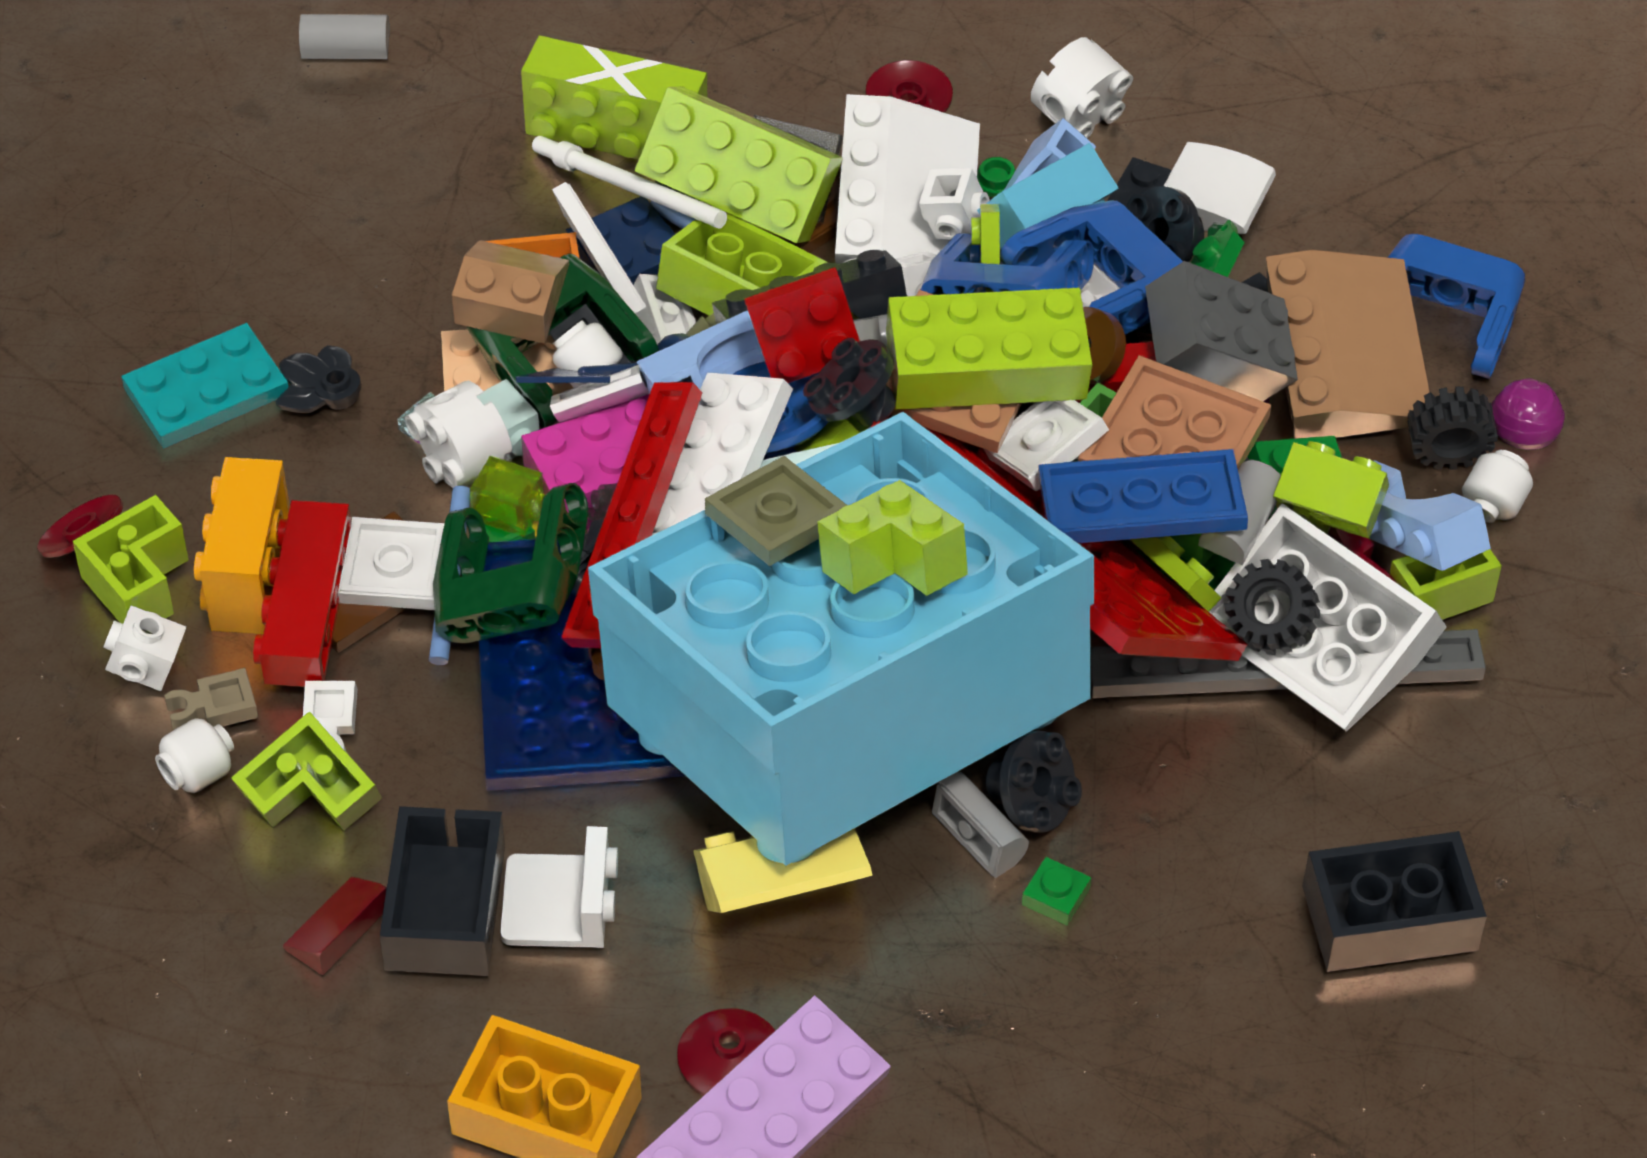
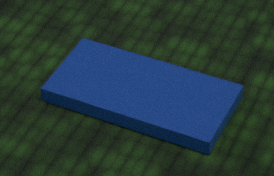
[1038,449,1248,543]

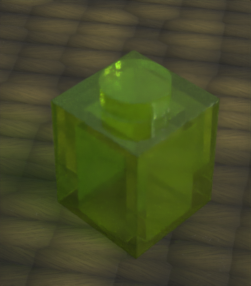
[470,456,546,537]

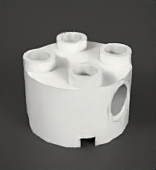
[1031,37,1133,138]
[405,380,512,488]

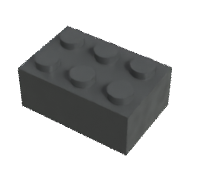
[1145,261,1298,401]

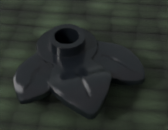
[275,345,362,413]

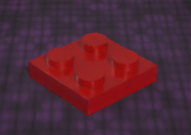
[744,267,860,383]

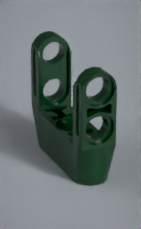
[467,254,659,429]
[433,483,589,643]

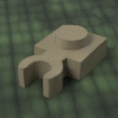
[164,668,258,730]

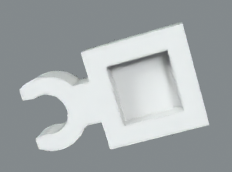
[303,681,358,753]

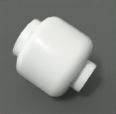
[553,320,623,388]
[1462,450,1533,523]
[155,718,234,793]

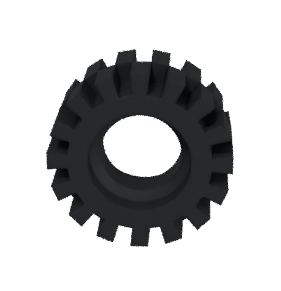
[1407,386,1498,470]
[1224,559,1320,655]

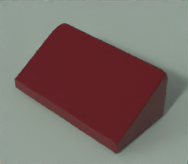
[283,876,387,976]

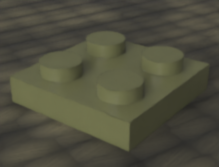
[705,456,847,566]

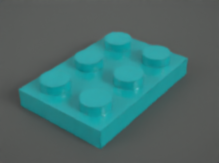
[121,323,289,449]

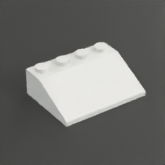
[835,94,980,264]
[1209,504,1447,732]

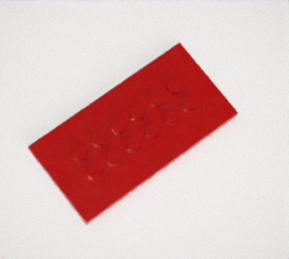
[870,421,1248,661]

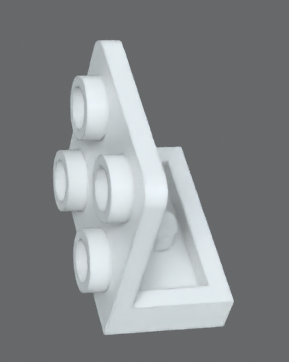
[500,826,618,948]

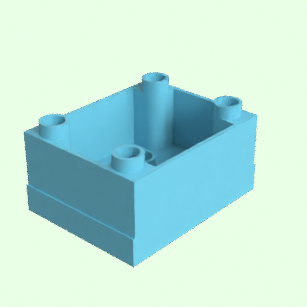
[588,412,1094,866]

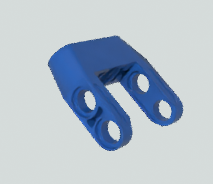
[1000,200,1183,348]
[920,233,1094,295]
[1387,234,1526,379]

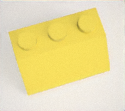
[693,828,872,913]

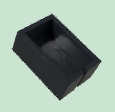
[380,806,505,976]

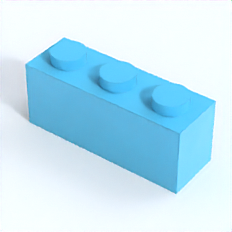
[977,143,1119,249]

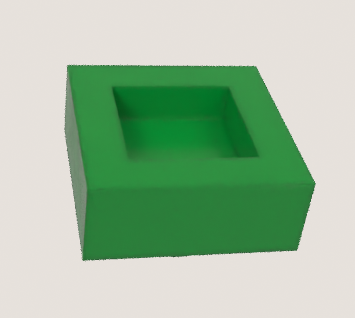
[1022,857,1091,926]

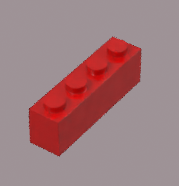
[253,500,352,687]

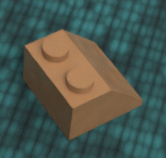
[452,240,569,344]

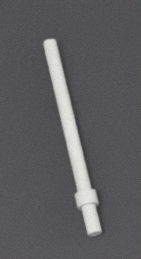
[532,136,727,229]

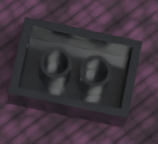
[1302,831,1487,972]

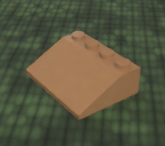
[1266,250,1430,439]

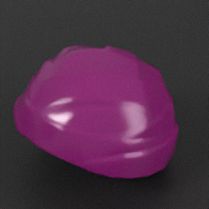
[1491,378,1565,450]

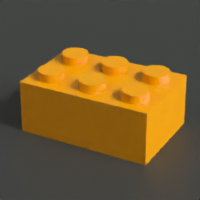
[194,457,290,634]
[447,1015,642,1158]

